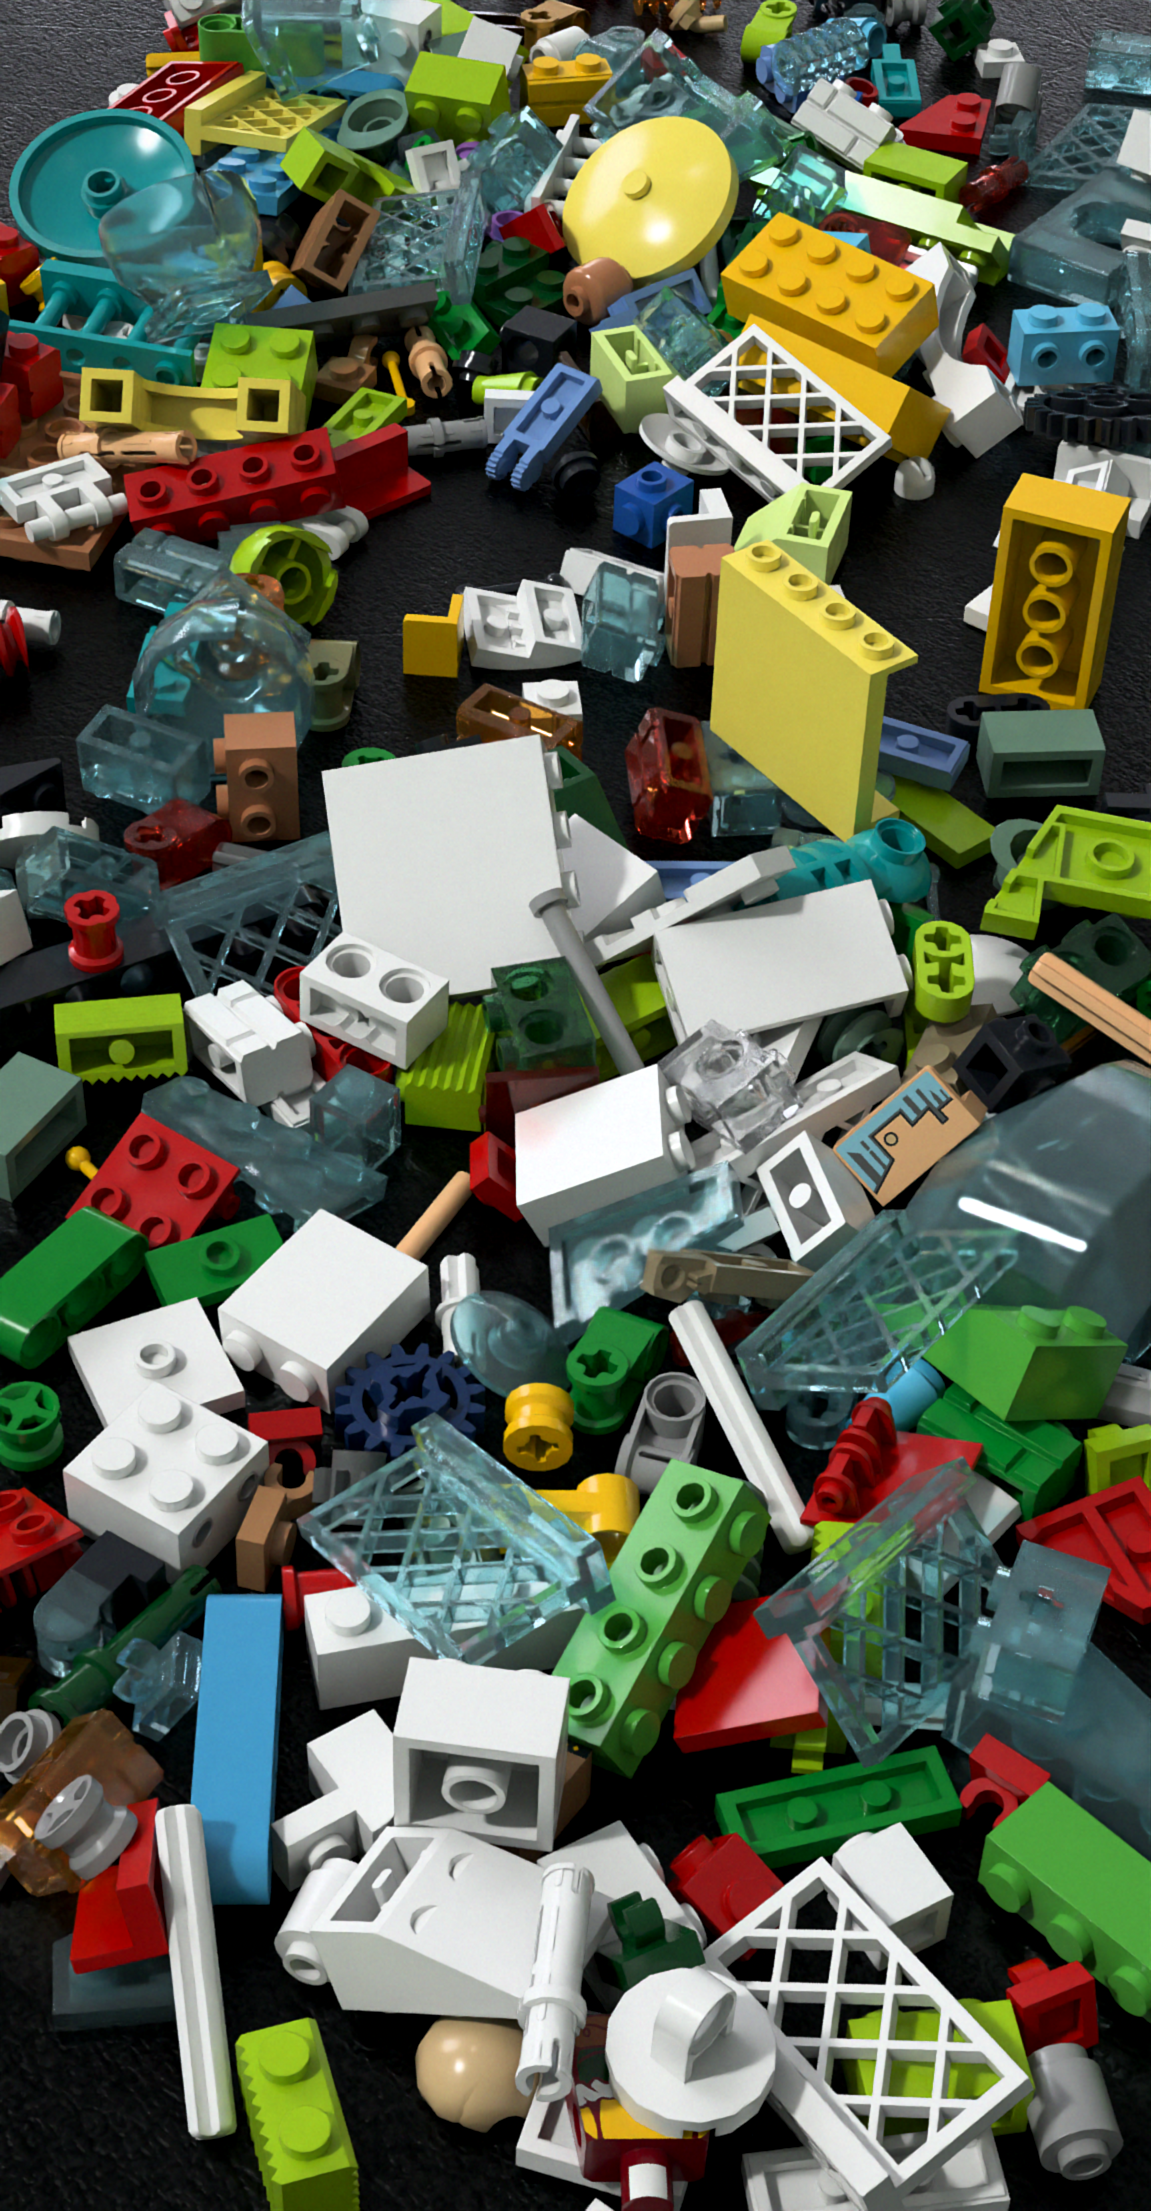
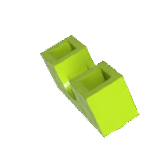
[279,126,430,244]

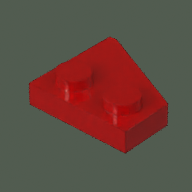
[898,93,991,155]
[1015,1475,1151,1626]

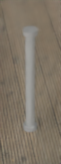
[529,888,690,1142]

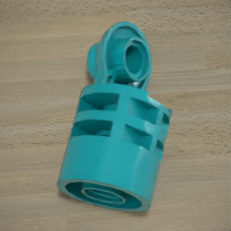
[731,818,932,912]

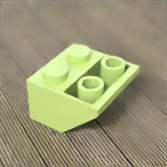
[590,325,706,434]
[734,483,853,586]

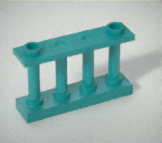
[8,259,233,387]

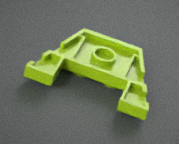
[980,805,1151,940]

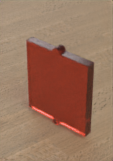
[478,1066,600,1150]

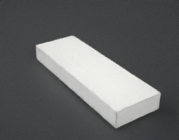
[741,2126,1010,2211]

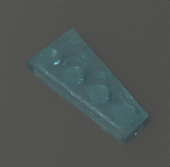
[141,1075,388,1233]

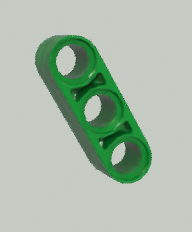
[0,1206,150,1370]

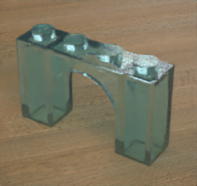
[1007,169,1151,309]

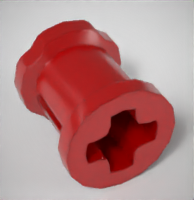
[64,890,124,973]
[281,1559,359,1633]

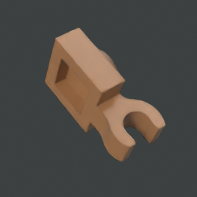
[313,334,379,405]
[236,1463,318,1592]

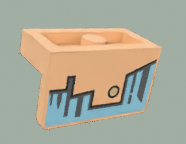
[833,1065,988,1207]

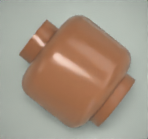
[563,257,633,327]

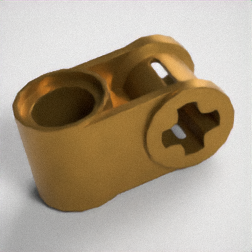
[521,0,592,63]

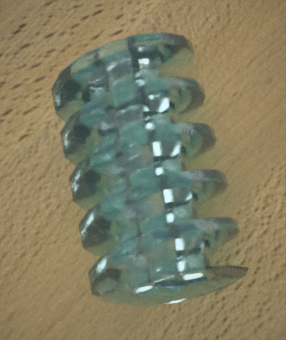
[771,17,870,96]

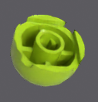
[228,524,338,636]

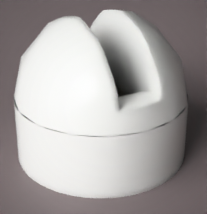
[894,456,935,500]

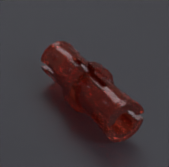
[959,156,1029,212]

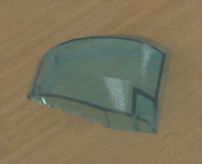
[884,1059,1151,1365]

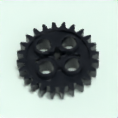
[1023,385,1151,447]

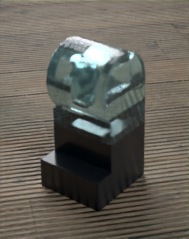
[33,1530,167,1678]

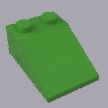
[868,1302,1129,1421]

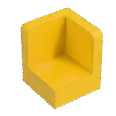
[403,594,464,678]

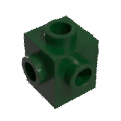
[928,0,997,62]

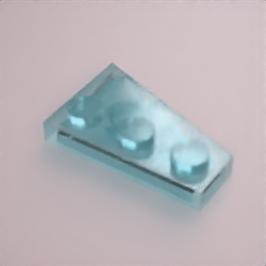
[548,1160,745,1345]

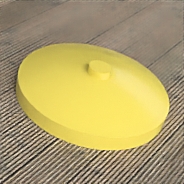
[562,116,739,290]

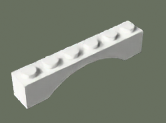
[905,242,1024,459]

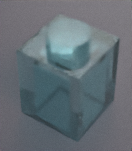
[309,1064,401,1181]

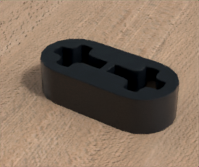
[945,693,1050,748]

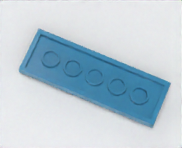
[195,122,353,216]

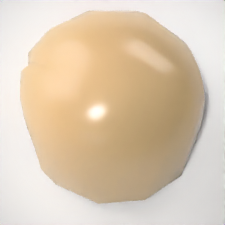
[415,2015,540,2133]

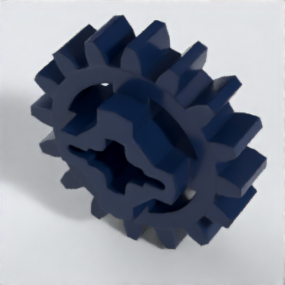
[334,1343,486,1478]

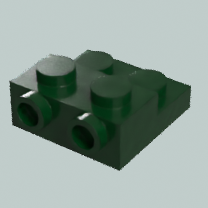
[451,236,567,328]

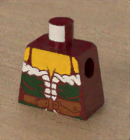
[565,2014,710,2211]

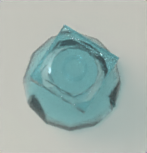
[98,170,274,344]
[132,566,317,781]

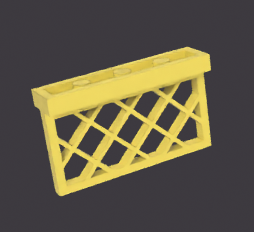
[184,70,348,156]

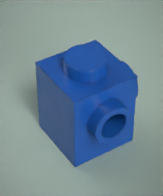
[613,461,694,549]

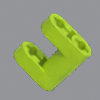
[901,921,975,1072]

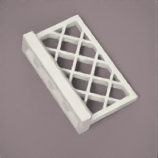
[663,324,892,503]
[700,1856,1034,2211]

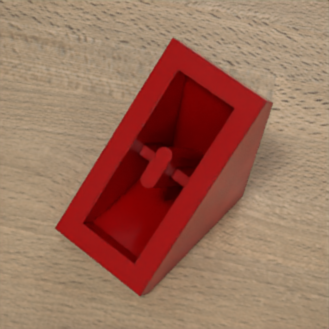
[498,202,567,255]

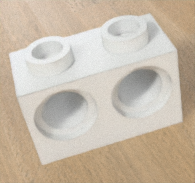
[300,931,449,1070]

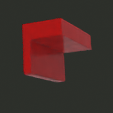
[333,423,431,520]
[70,1798,169,1974]

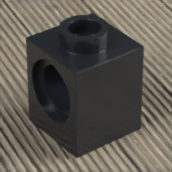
[499,305,577,379]

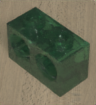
[1009,912,1151,1045]
[482,956,596,1100]

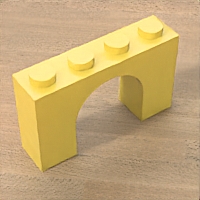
[79,367,306,445]

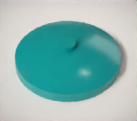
[9,109,198,269]

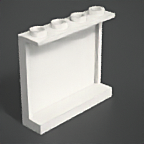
[321,734,586,1000]

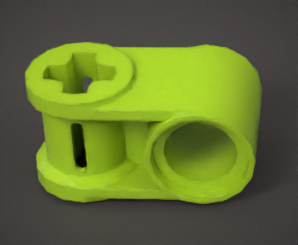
[741,0,797,65]

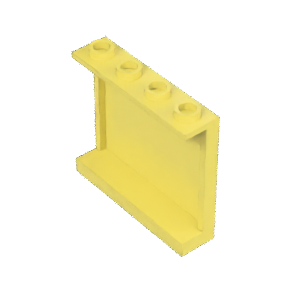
[710,539,918,842]

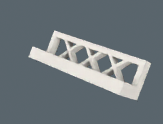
[688,1051,901,1237]

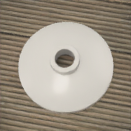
[639,413,730,476]

